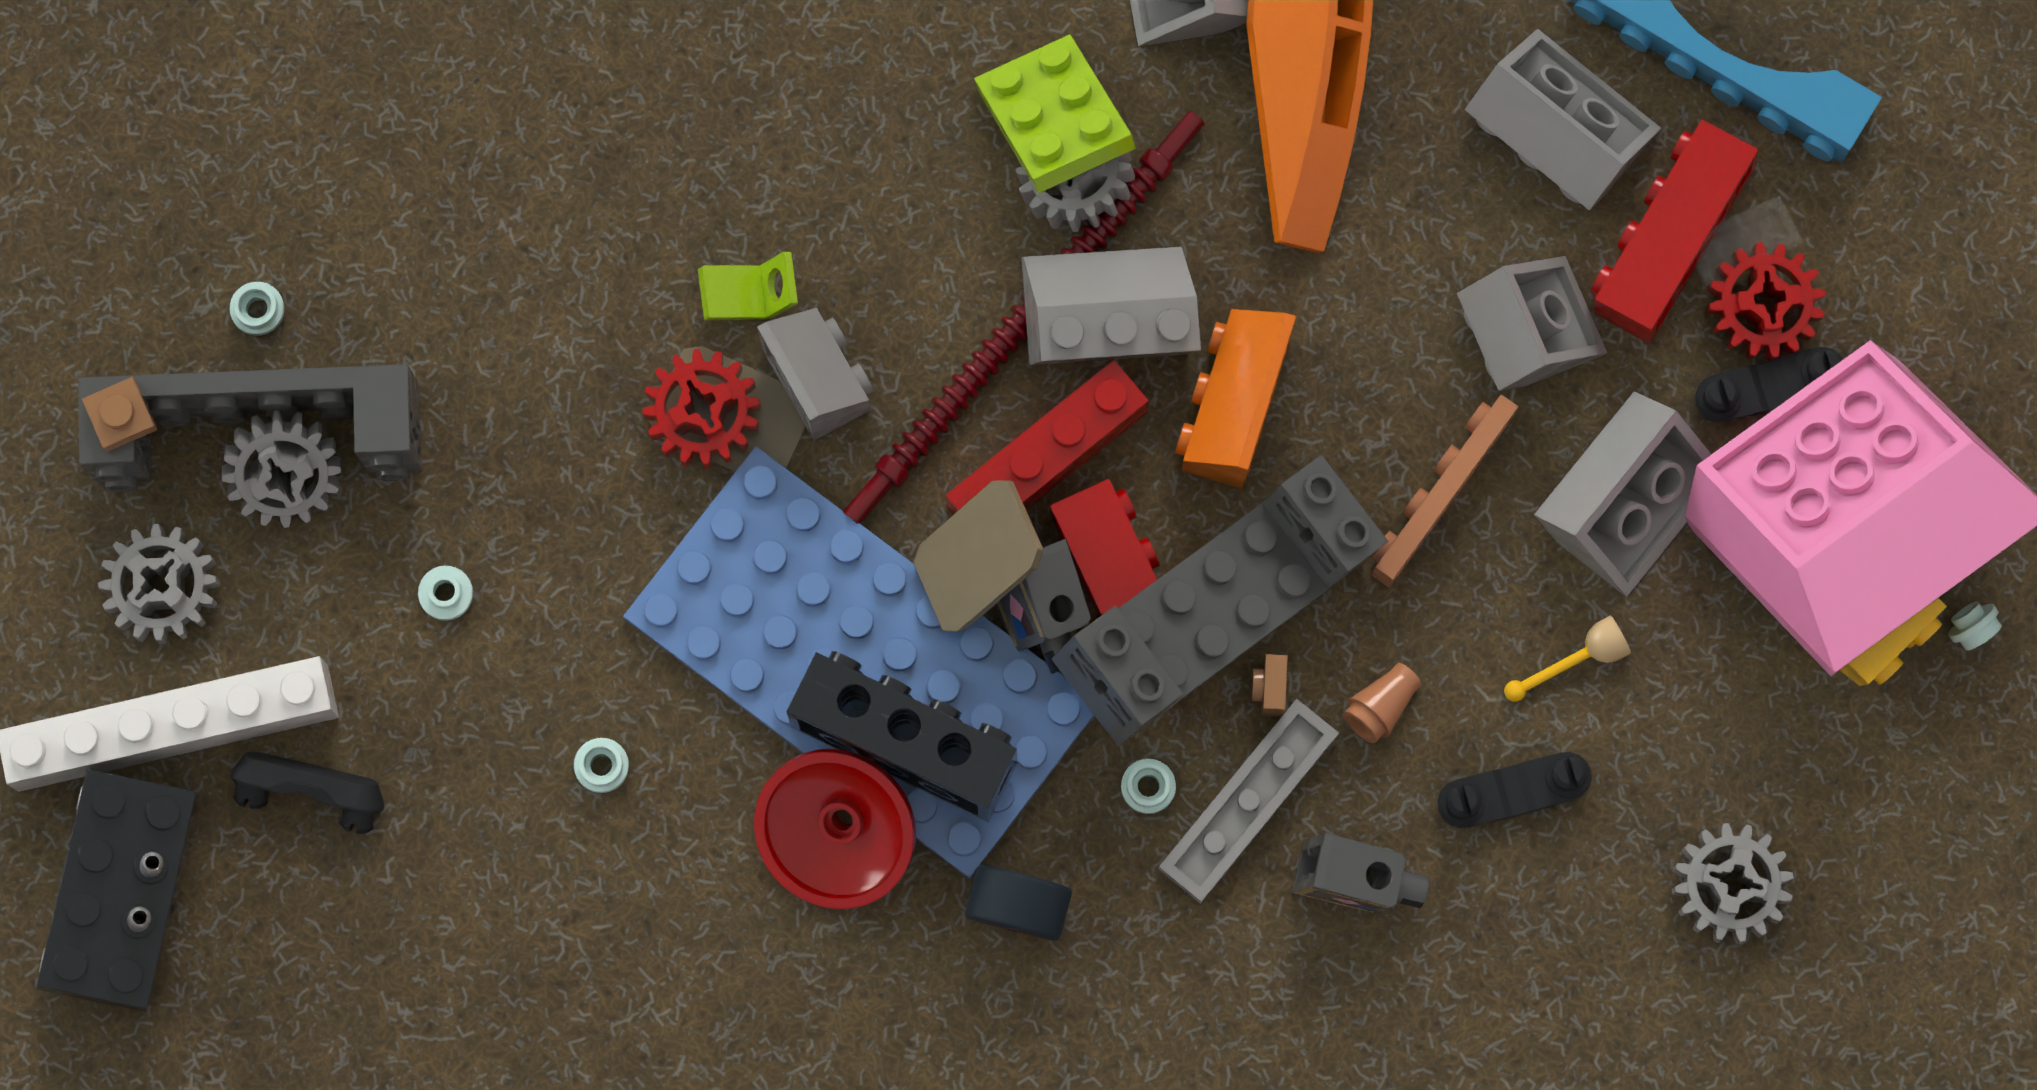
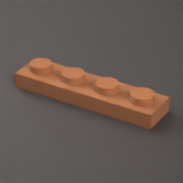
[1371,394,1519,588]

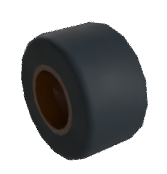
[965,865,1072,941]

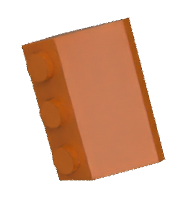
[1175,309,1296,490]

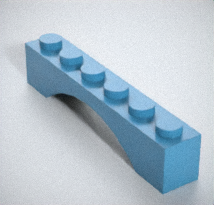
[1569,0,1882,163]

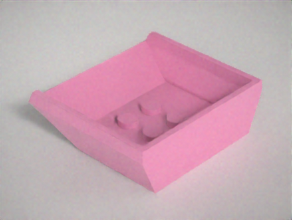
[1685,340,2037,676]

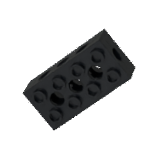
[786,651,1017,822]

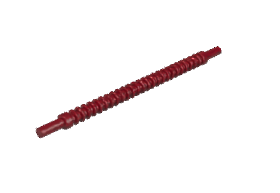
[843,111,1205,524]

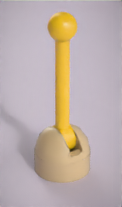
[1504,615,1631,702]

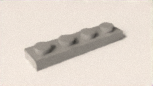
[1158,699,1339,904]

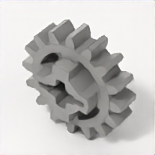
[1016,152,1135,232]
[222,410,341,528]
[98,524,220,644]
[1671,823,1794,944]

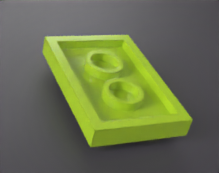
[974,34,1136,194]

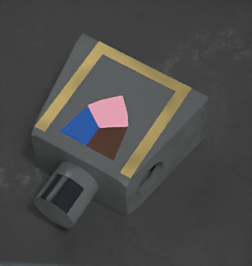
[994,539,1091,674]
[1291,833,1429,914]

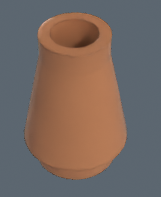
[1343,663,1421,743]

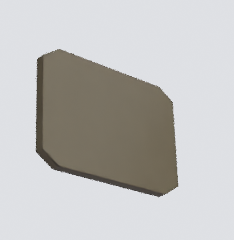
[649,346,806,472]
[914,480,1043,632]

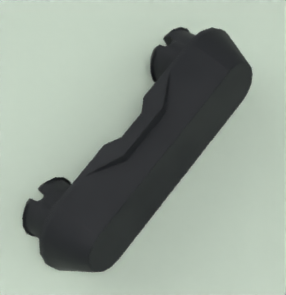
[1695,347,1843,422]
[230,751,385,834]
[1437,752,1592,828]

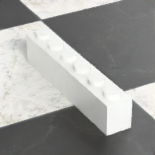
[0,656,339,792]

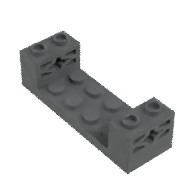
[78,364,422,492]
[1052,455,1388,747]

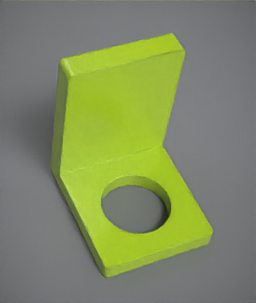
[698,252,798,320]

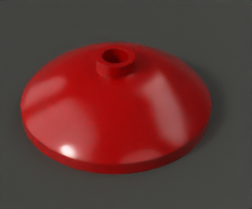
[754,749,916,909]

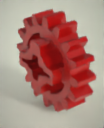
[1706,242,1826,361]
[642,349,761,469]

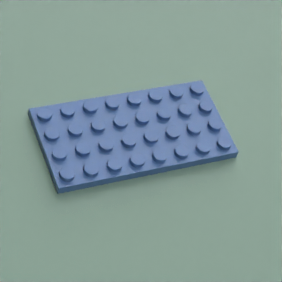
[623,446,1094,879]

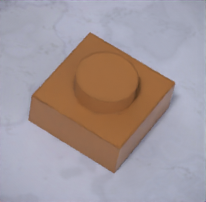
[82,376,157,452]
[1251,654,1288,717]

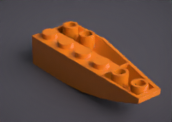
[1246,0,1373,253]

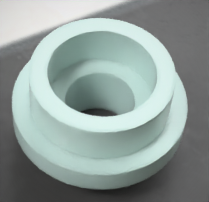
[230,282,285,336]
[418,566,473,621]
[1948,601,2002,650]
[574,738,629,793]
[1121,759,1176,814]

